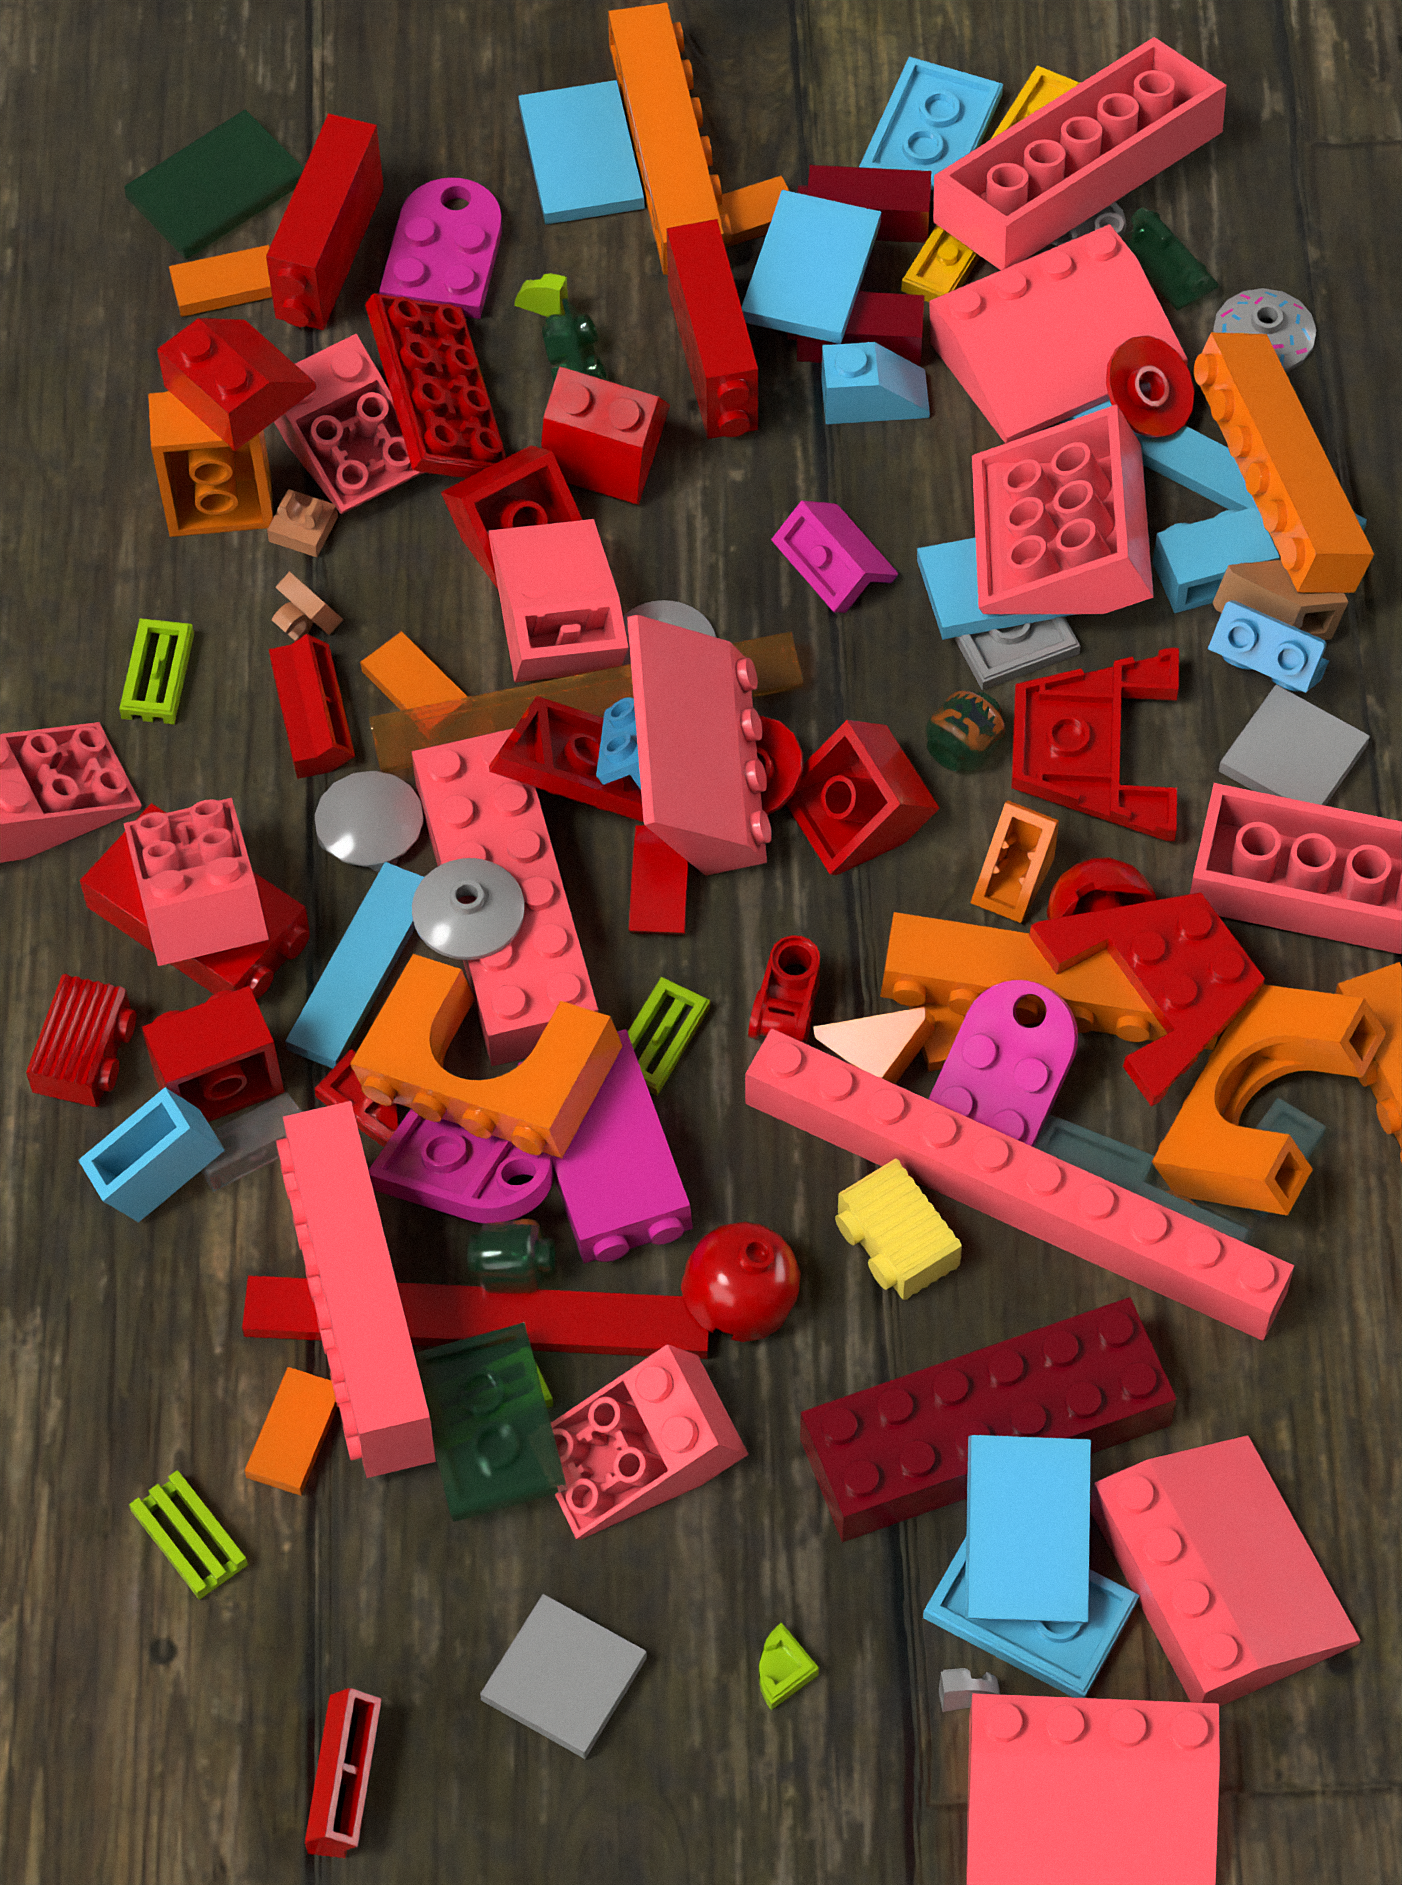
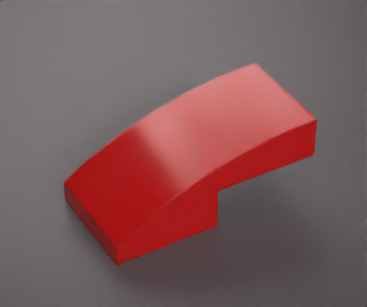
[629,825,689,936]

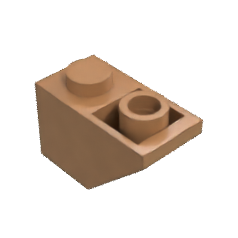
[1212,560,1349,640]

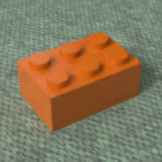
[148,391,274,537]

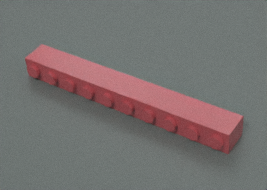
[745,1028,1294,1341]

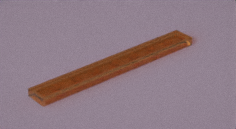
[369,632,804,773]

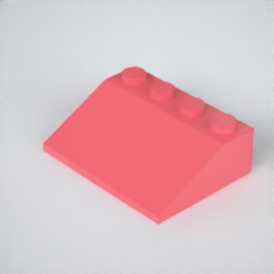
[929,224,1188,443]
[972,404,1153,614]
[627,615,771,876]
[1090,1435,1360,1707]
[966,1693,1220,1885]

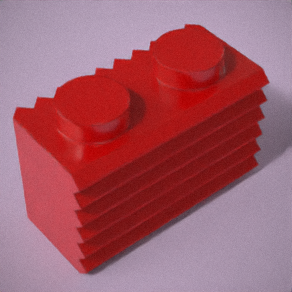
[26,973,136,1107]

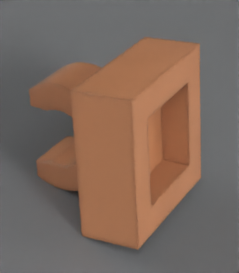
[267,489,338,557]
[272,571,343,641]

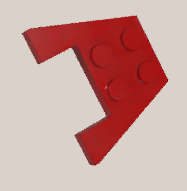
[1011,647,1179,841]
[1029,892,1265,1107]

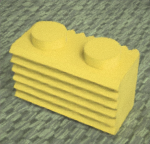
[835,1158,962,1300]

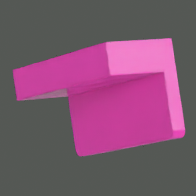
[771,500,898,613]

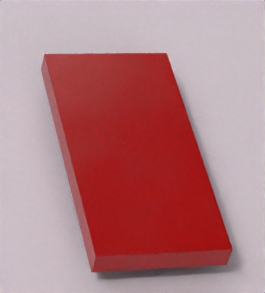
[365,293,507,478]

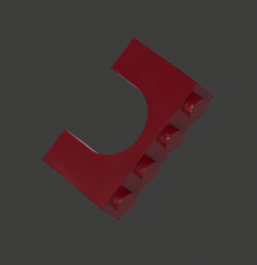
[787,165,932,367]

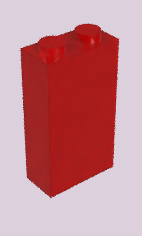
[266,113,384,330]
[666,219,758,439]
[80,803,310,999]

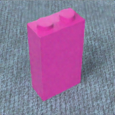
[518,1029,693,1264]

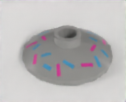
[1213,288,1317,373]

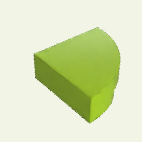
[515,273,569,321]
[758,1623,819,1711]

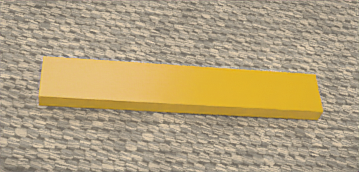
[901,65,1080,302]

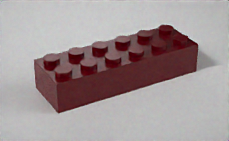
[800,1297,1177,1543]

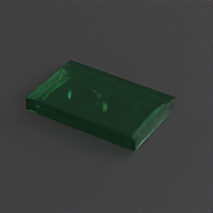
[124,109,304,259]
[414,1322,568,1522]

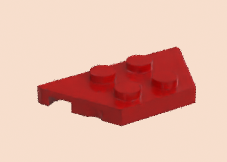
[489,696,644,822]

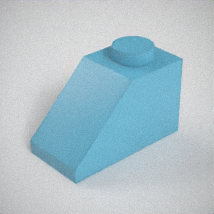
[822,342,930,424]

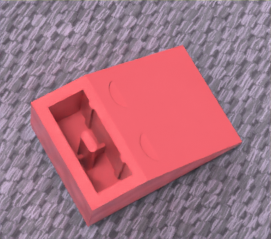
[274,334,425,514]
[488,519,629,683]
[0,722,142,863]
[123,798,269,966]
[527,1344,749,1540]

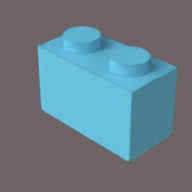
[1153,506,1280,613]
[78,1087,225,1223]

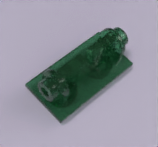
[1122,207,1219,311]
[541,298,608,383]

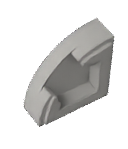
[939,1668,1001,1712]

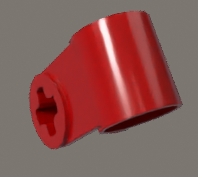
[748,935,820,1044]

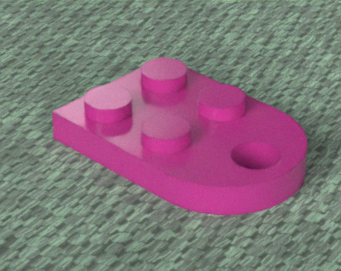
[379,178,502,319]
[928,980,1078,1147]
[368,1108,554,1223]

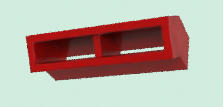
[269,634,355,779]
[305,1688,382,1858]

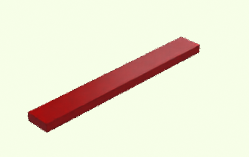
[242,1275,709,1359]

